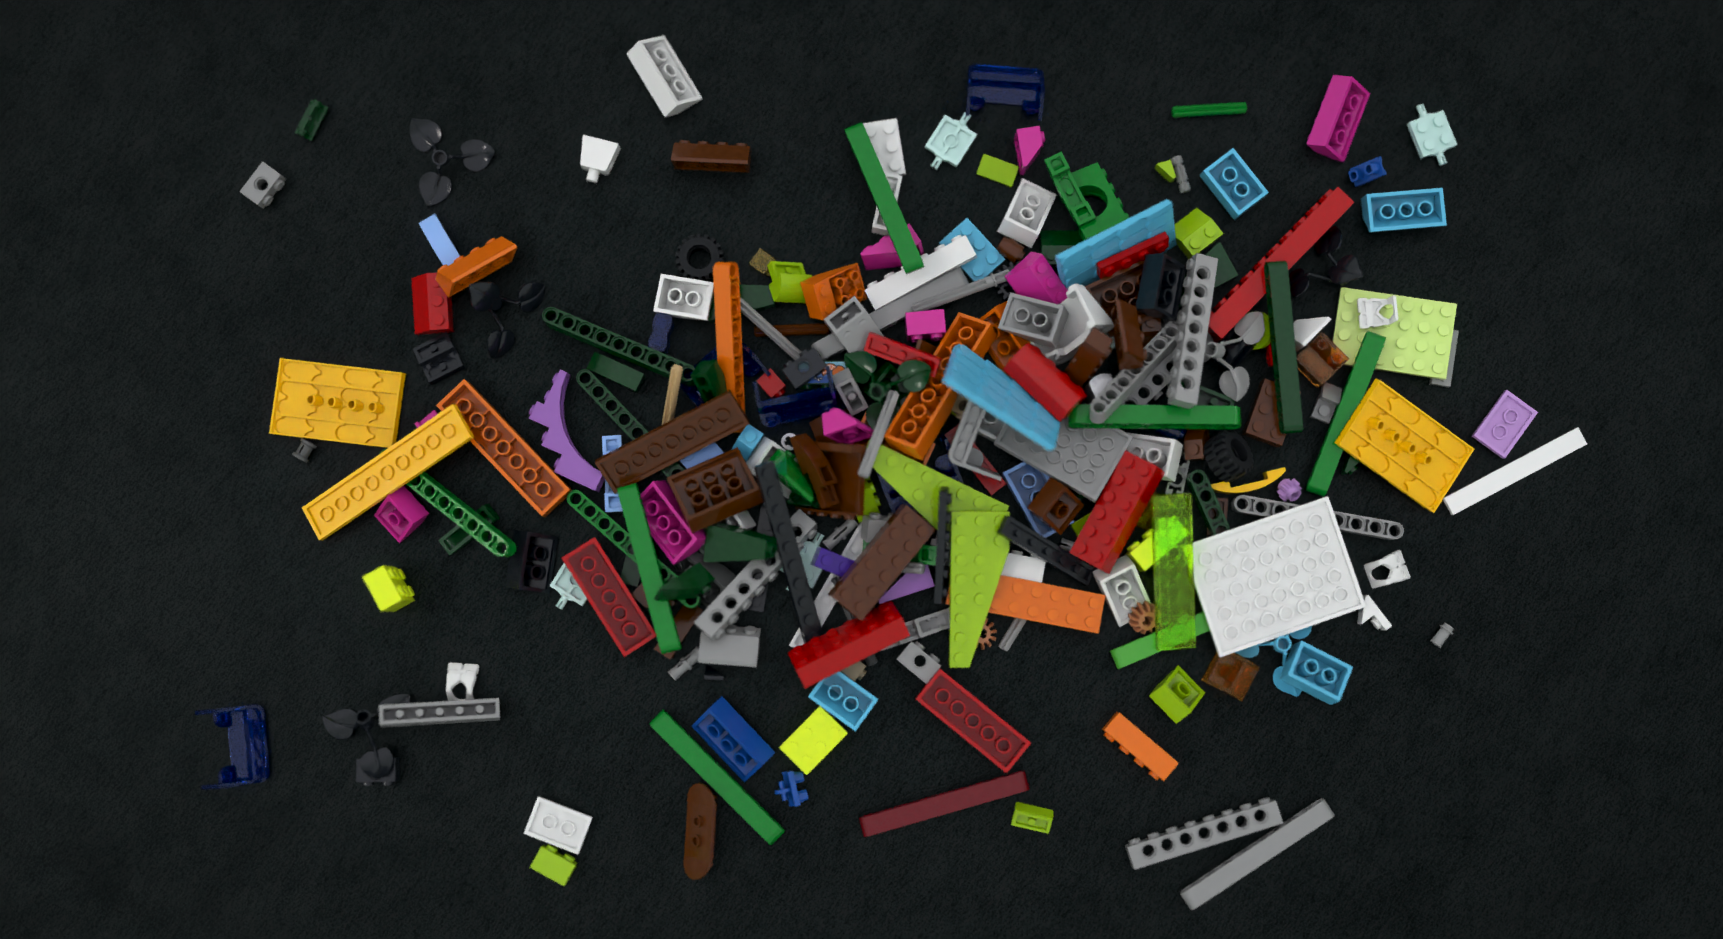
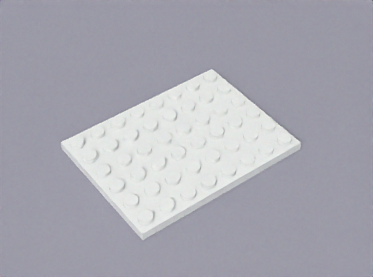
[1181,496,1366,657]

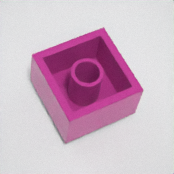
[905,309,946,344]

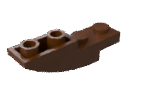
[790,433,840,509]

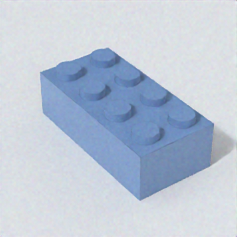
[1001,462,1074,538]

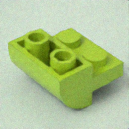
[767,261,812,303]

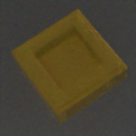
[749,248,775,275]

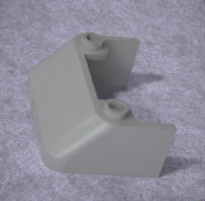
[948,399,1002,481]

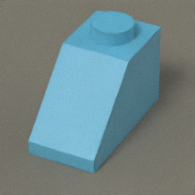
[731,424,765,462]

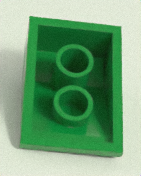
[768,449,813,502]

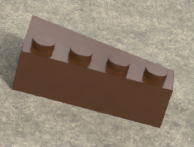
[1064,327,1113,387]

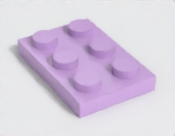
[1472,390,1538,459]

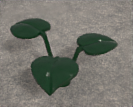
[844,351,931,433]

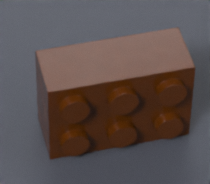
[1241,379,1301,448]

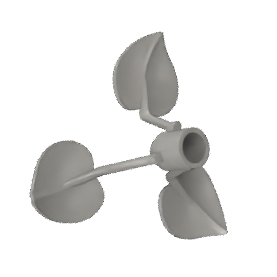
[1186,312,1265,401]

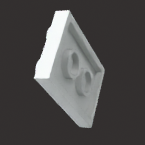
[863,118,906,176]
[524,796,593,854]

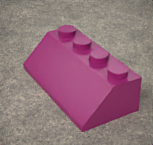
[1306,75,1370,162]
[640,480,706,565]

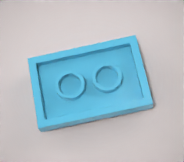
[939,218,1005,282]

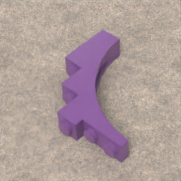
[529,370,605,492]

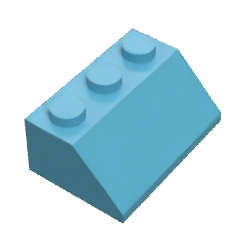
[808,671,878,731]

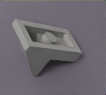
[1310,381,1342,424]

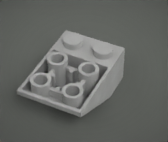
[824,296,884,357]

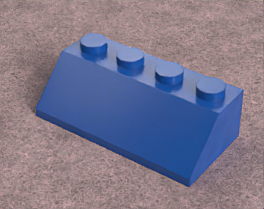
[691,697,775,782]

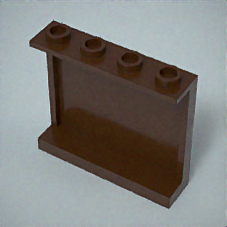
[795,440,867,520]

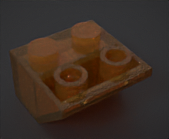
[1296,332,1349,388]

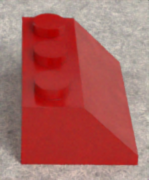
[411,272,454,335]

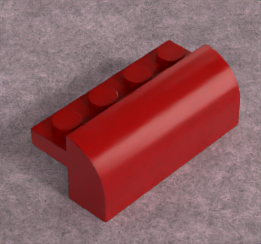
[1003,343,1088,422]

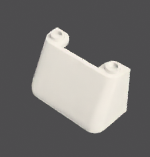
[1029,283,1114,365]

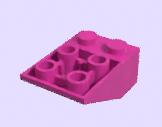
[860,224,924,270]

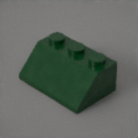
[1040,230,1083,269]

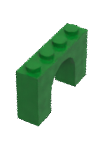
[1056,162,1130,241]

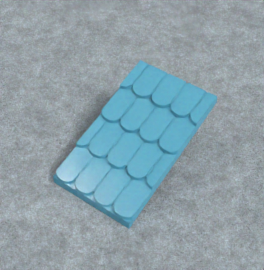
[1055,199,1176,290]
[942,344,1061,451]

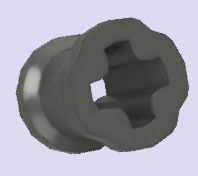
[292,438,317,463]

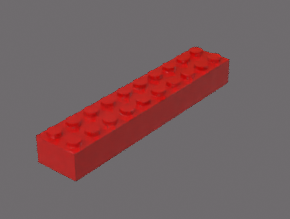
[1208,187,1354,343]

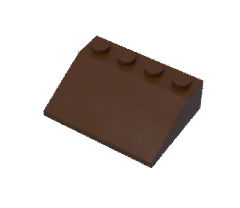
[1084,261,1155,338]
[667,447,763,533]

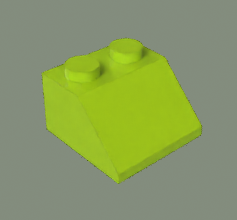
[1174,208,1224,259]
[1149,665,1205,724]

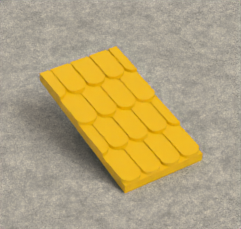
[269,358,406,448]
[1334,379,1474,513]

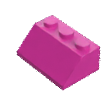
[1004,252,1068,305]

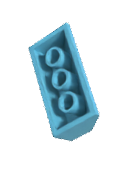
[1361,188,1447,232]

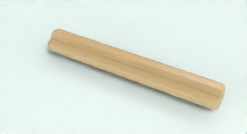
[662,364,683,425]

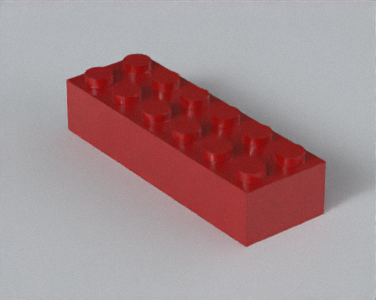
[1069,450,1165,574]
[561,537,656,657]
[787,601,910,688]
[915,668,1031,773]

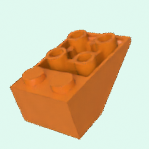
[800,263,867,320]

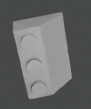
[698,624,761,667]

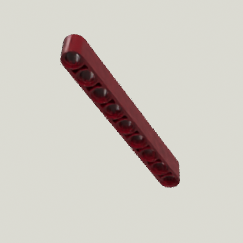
[859,770,1030,837]

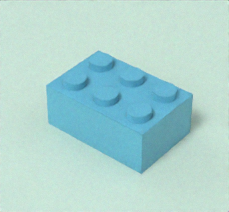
[1200,148,1269,220]
[1279,641,1353,705]

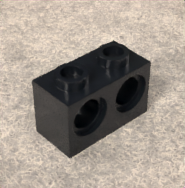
[1212,326,1256,371]

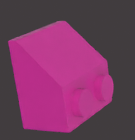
[1014,126,1045,175]
[822,408,874,444]
[374,486,429,543]

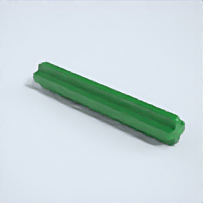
[1172,102,1247,117]

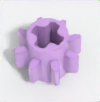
[1277,478,1302,502]

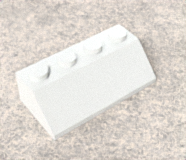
[627,35,703,117]

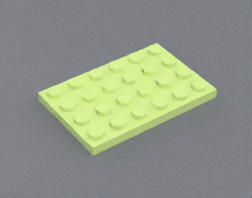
[1329,287,1457,380]

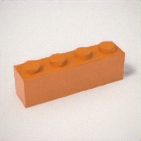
[1102,712,1179,781]

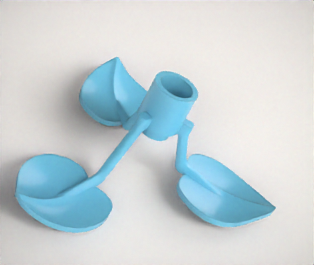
[1235,626,1312,697]

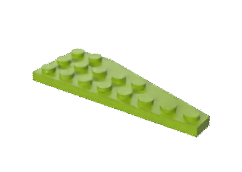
[866,439,1009,531]
[949,511,1010,668]

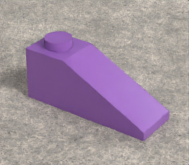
[878,565,935,604]

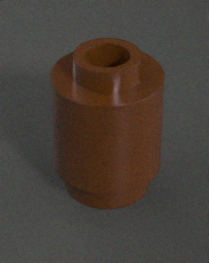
[997,237,1026,263]

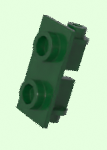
[295,99,329,141]
[786,489,821,509]

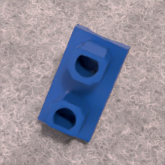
[1349,156,1387,187]
[775,771,808,807]

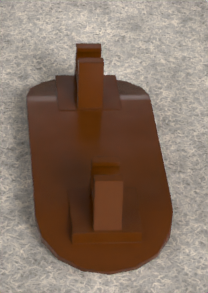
[683,783,717,880]

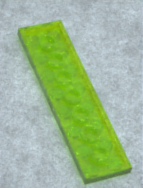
[1151,492,1196,651]

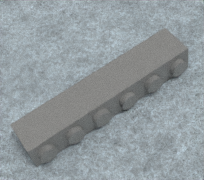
[379,698,500,728]

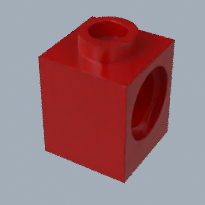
[756,368,786,400]

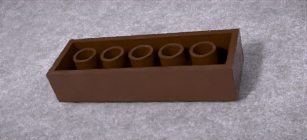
[828,504,935,621]

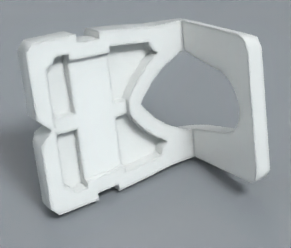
[1357,295,1398,329]
[1364,550,1410,588]
[446,662,480,701]

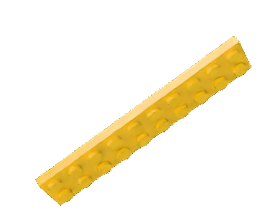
[302,404,474,541]

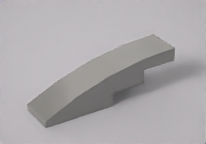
[880,608,949,651]

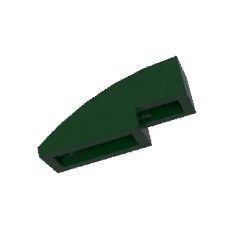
[586,352,645,393]
[438,504,500,556]

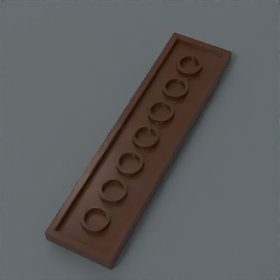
[595,390,749,494]

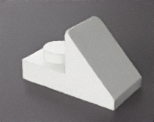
[1357,595,1392,630]

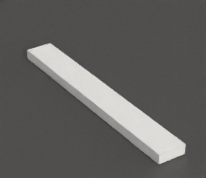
[1443,427,1587,515]
[789,522,863,648]

